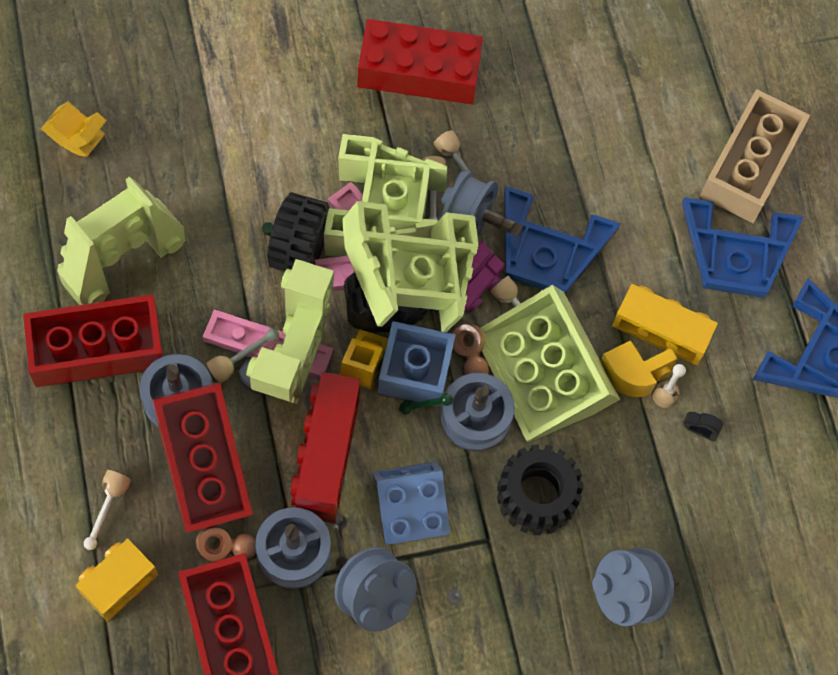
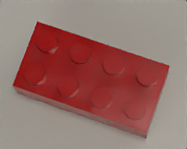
[357,19,483,105]
[23,294,164,388]
[290,372,361,524]
[152,383,253,533]
[178,553,279,675]

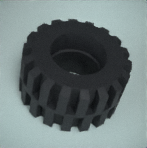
[267,192,330,272]
[344,272,427,332]
[497,444,584,535]

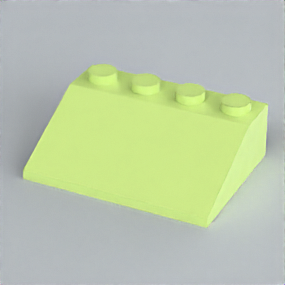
[480,285,620,442]

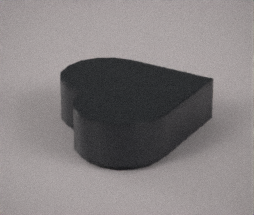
[683,412,724,441]

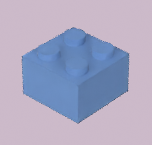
[378,321,455,407]

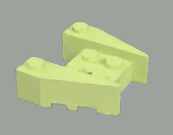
[324,134,447,257]
[57,177,186,305]
[342,201,478,332]
[246,259,334,405]

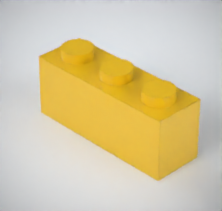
[612,283,718,366]

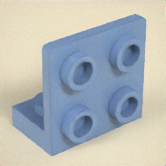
[372,462,450,545]

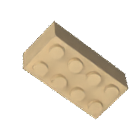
[699,89,810,224]

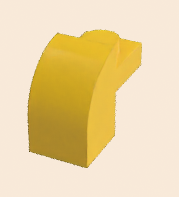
[41,101,107,157]
[340,329,388,390]
[600,340,677,397]

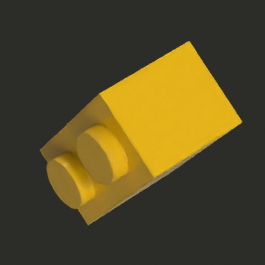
[75,538,158,622]

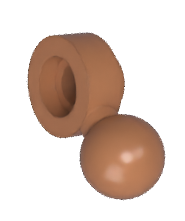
[453,324,489,375]
[196,525,256,561]

